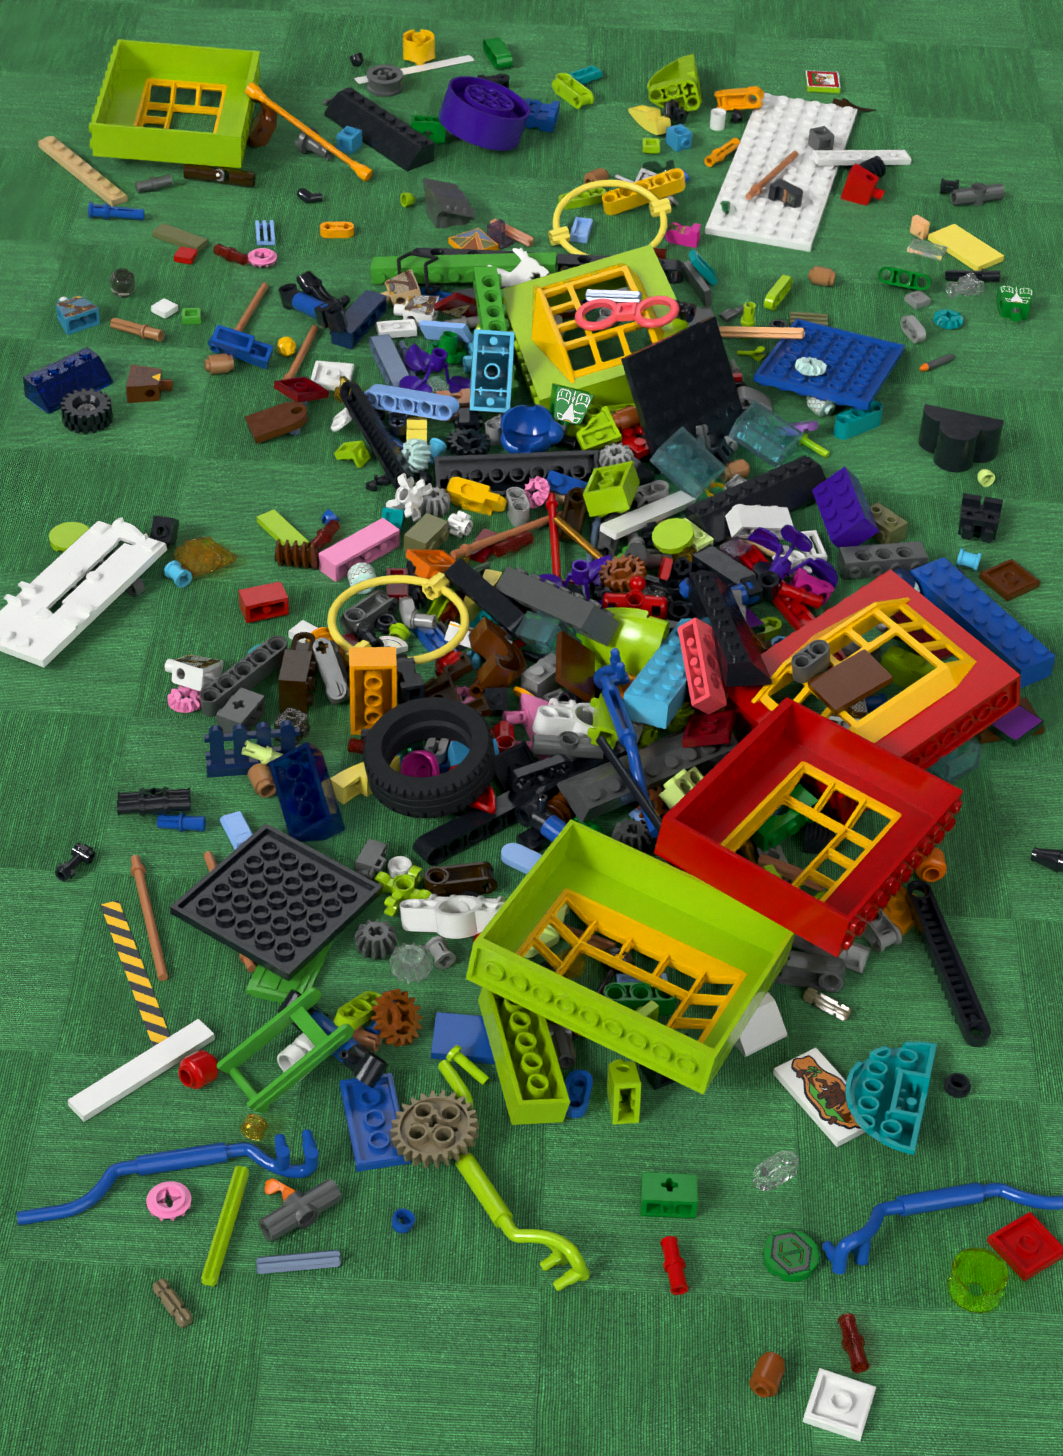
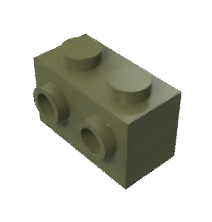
[870,502,908,544]
[404,513,449,552]

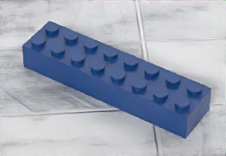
[910,557,1055,689]

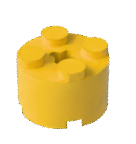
[403,29,435,65]

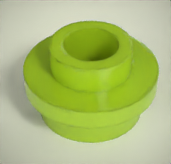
[389,623,411,641]

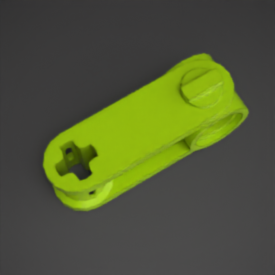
[552,73,594,109]

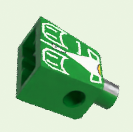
[996,285,1034,322]
[549,383,593,434]

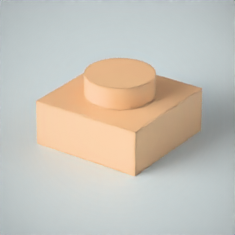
[910,215,930,240]

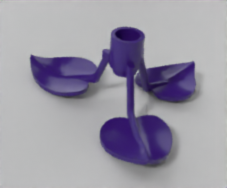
[399,343,470,393]
[747,525,838,589]
[539,555,612,609]

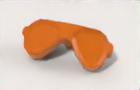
[265,1179,296,1202]

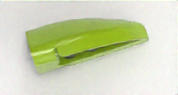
[647,54,702,112]
[562,607,670,676]

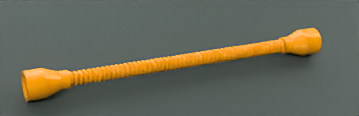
[245,82,373,182]

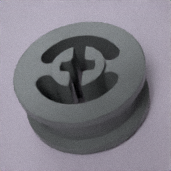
[367,65,403,97]

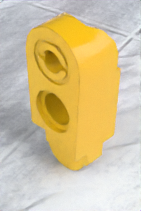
[446,477,507,516]

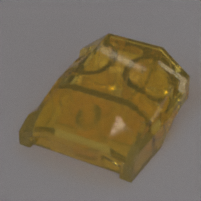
[174,536,238,577]

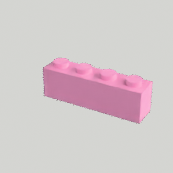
[319,518,400,582]

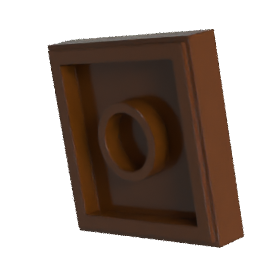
[979,559,1040,602]

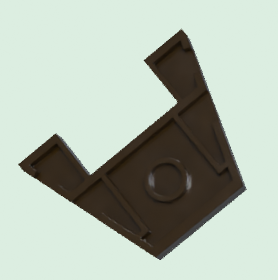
[424,651,492,717]

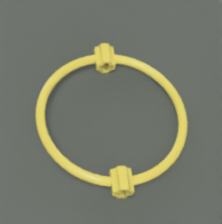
[548,180,671,255]
[327,572,470,665]

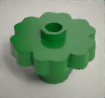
[427,331,466,364]

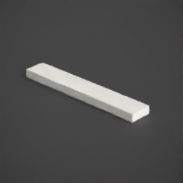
[811,150,912,166]
[600,490,696,540]
[68,1019,215,1122]

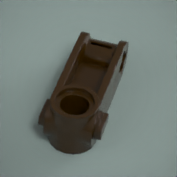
[558,487,588,544]
[423,861,498,897]

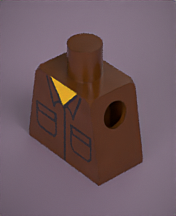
[126,365,173,403]

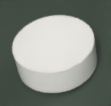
[388,856,412,878]

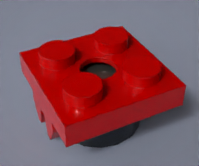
[617,422,652,462]

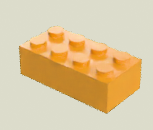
[349,647,397,735]

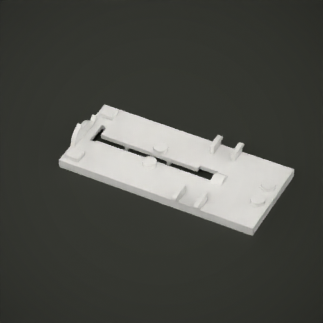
[0,517,167,667]

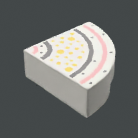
[379,636,408,654]

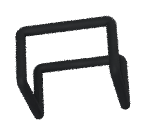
[397,252,441,295]

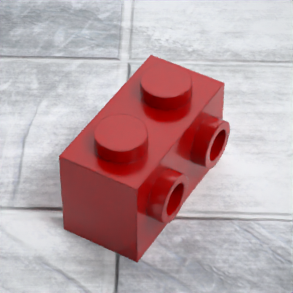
[238,581,289,623]

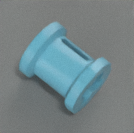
[428,438,447,465]
[956,548,982,572]
[164,560,192,588]

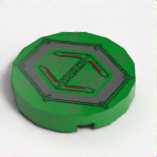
[762,1229,819,1282]

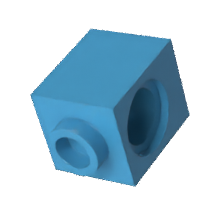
[666,124,692,152]
[337,126,362,155]

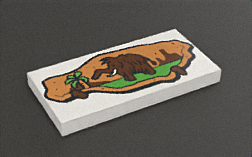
[773,1048,865,1147]

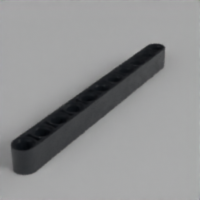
[413,739,627,866]

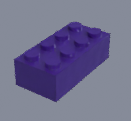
[812,466,879,549]

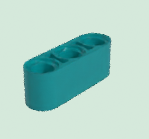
[833,401,884,440]

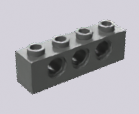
[837,541,928,580]

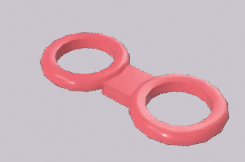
[575,296,679,331]

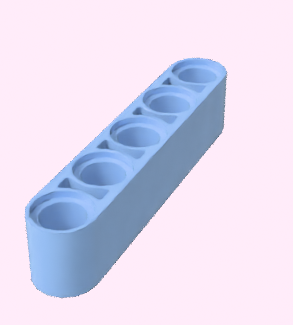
[364,384,459,421]

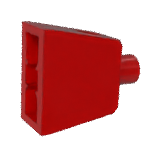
[840,163,885,205]

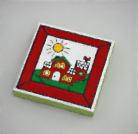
[805,70,840,93]

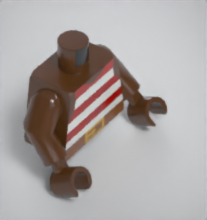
[246,99,278,149]

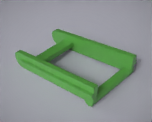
[217,987,354,1113]

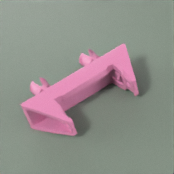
[502,693,553,771]

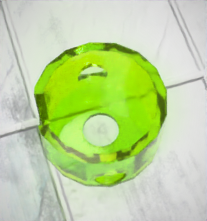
[947,1247,1009,1313]

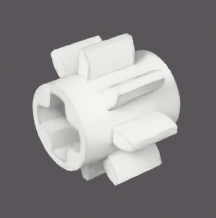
[448,510,473,538]

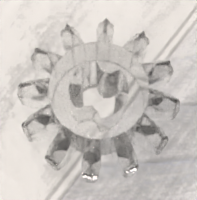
[390,941,433,985]

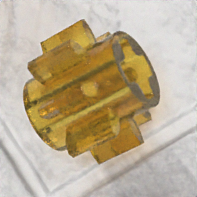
[556,947,586,980]

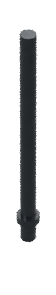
[596,736,662,835]

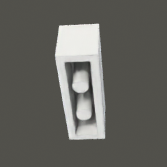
[725,504,793,540]

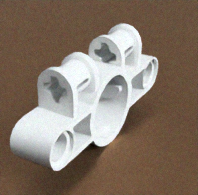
[532,698,645,744]
[400,894,506,939]

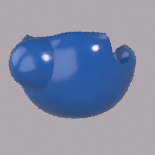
[500,404,564,454]

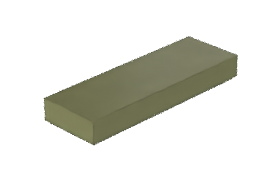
[152,223,208,252]

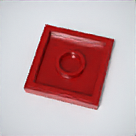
[987,1212,1063,1281]

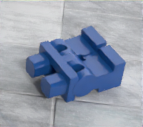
[525,98,560,133]

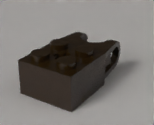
[278,632,317,716]

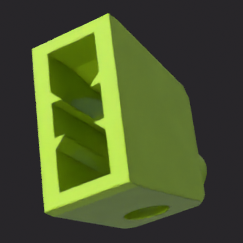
[607,1059,641,1125]

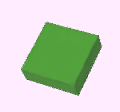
[182,308,201,325]

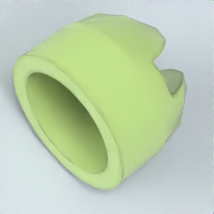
[977,469,995,487]

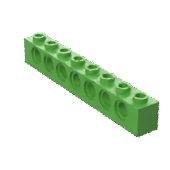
[473,266,518,400]

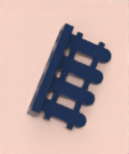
[204,720,301,778]

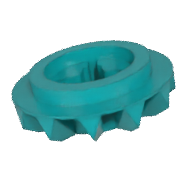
[933,308,964,329]

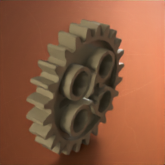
[390,1090,479,1169]

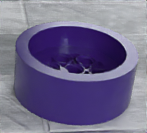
[438,76,530,150]

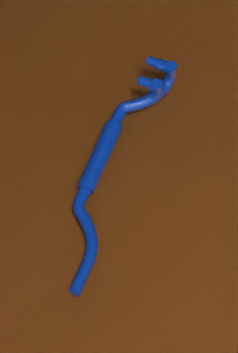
[593,648,658,838]
[17,1129,319,1226]
[823,1182,1063,1274]

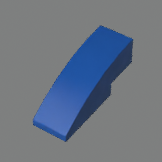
[211,324,273,370]

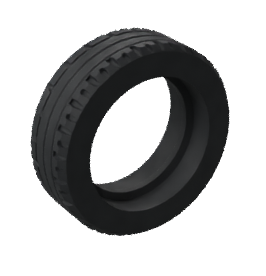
[362,697,496,819]

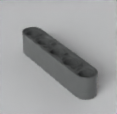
[199,635,288,717]

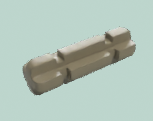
[803,987,852,1021]
[153,1278,193,1328]

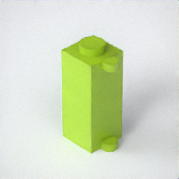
[587,693,618,749]

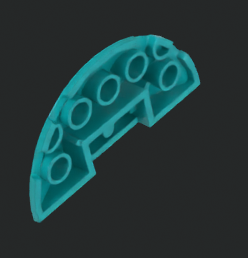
[845,1041,937,1155]

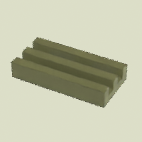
[789,311,828,326]

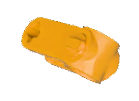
[714,86,765,110]

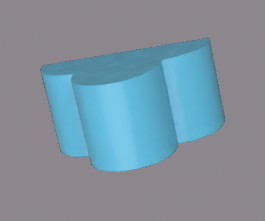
[469,329,515,413]

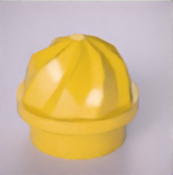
[277,337,296,357]

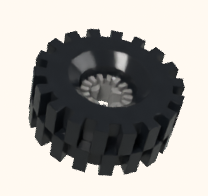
[60,388,113,434]

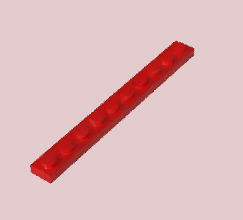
[735,544,847,670]

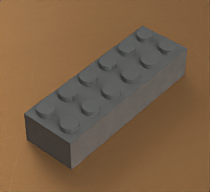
[495,566,620,646]

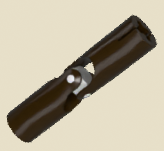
[183,164,256,188]

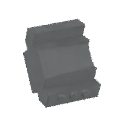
[422,178,475,228]

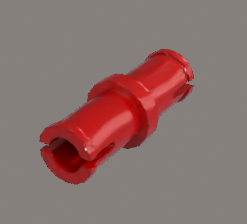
[778,581,823,609]
[660,1236,689,1295]

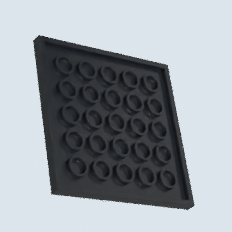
[621,316,749,474]
[170,823,382,981]

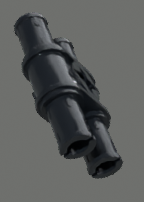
[117,786,191,817]

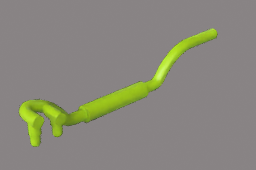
[438,1060,590,1291]

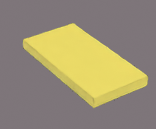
[928,224,1004,271]

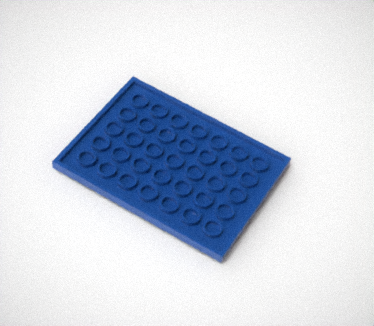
[753,318,905,410]

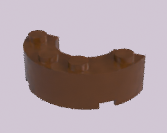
[468,616,526,689]

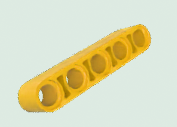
[602,168,686,215]

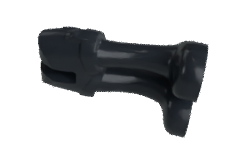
[296,271,351,308]

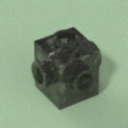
[274,707,310,745]

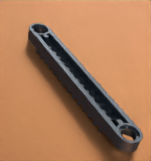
[340,381,415,490]
[905,880,991,1047]

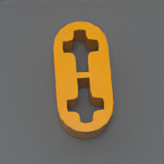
[320,222,354,238]

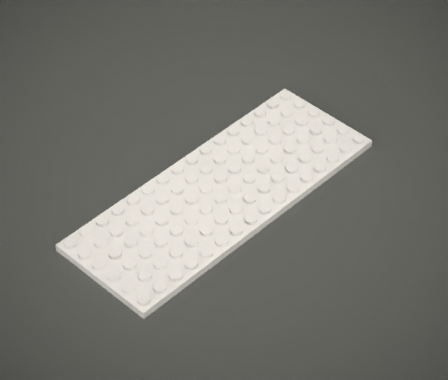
[705,93,858,252]

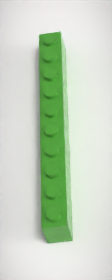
[370,252,558,285]

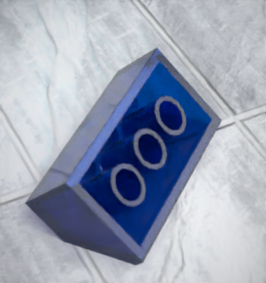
[23,347,113,414]
[268,741,346,842]

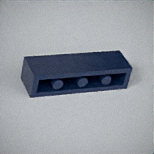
[330,290,387,350]

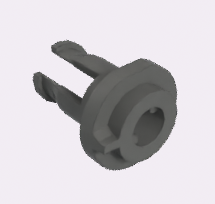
[294,127,334,161]
[625,542,672,570]

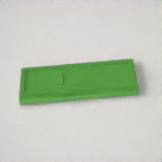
[246,938,335,1003]

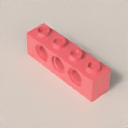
[678,618,727,715]

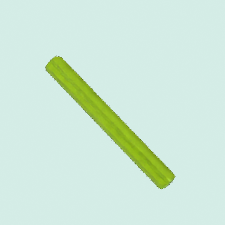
[201,1165,249,1287]

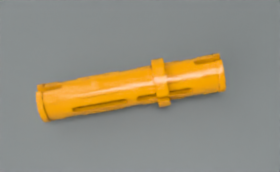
[704,138,740,167]

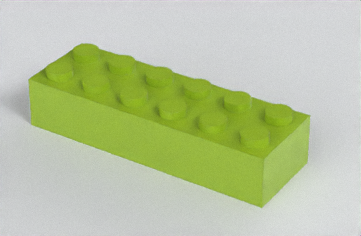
[478,987,570,1125]

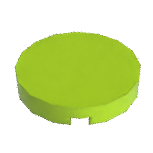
[652,518,695,554]
[49,522,89,553]

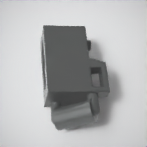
[355,839,387,879]

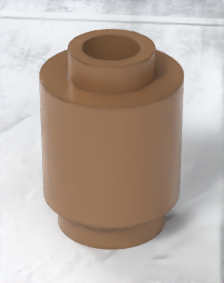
[584,168,609,184]
[808,265,836,287]
[204,353,234,375]
[718,459,750,482]
[247,763,277,798]

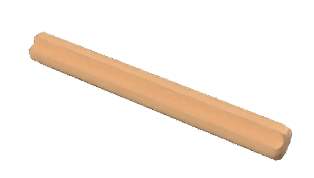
[719,326,805,339]

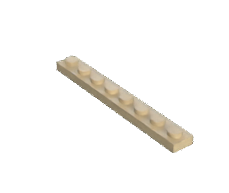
[38,136,127,206]

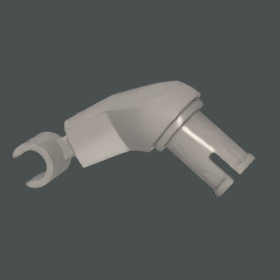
[399,597,437,629]

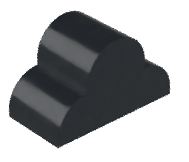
[918,404,1004,473]

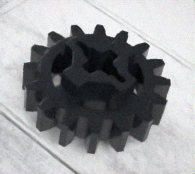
[446,427,490,456]

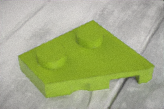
[576,406,622,451]

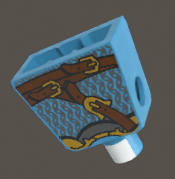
[56,296,100,335]

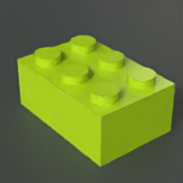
[583,461,640,517]

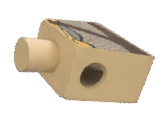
[380,269,422,307]

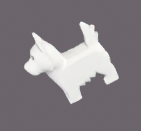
[488,248,550,288]

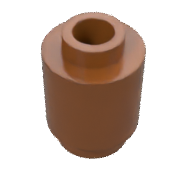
[611,405,639,430]
[749,1352,785,1398]

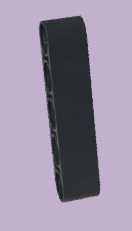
[444,558,530,638]

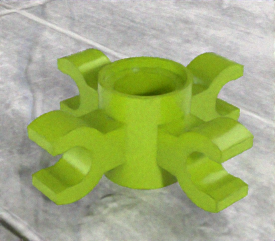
[375,865,432,917]

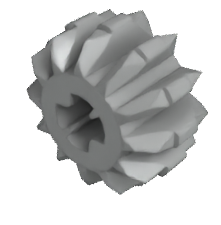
[599,442,634,467]
[418,486,451,517]

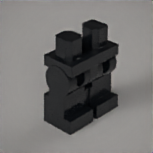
[958,493,1003,543]
[396,654,425,704]

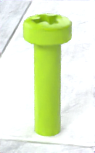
[796,432,830,458]
[446,1045,490,1086]

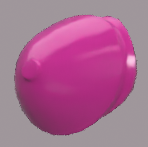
[401,750,440,777]

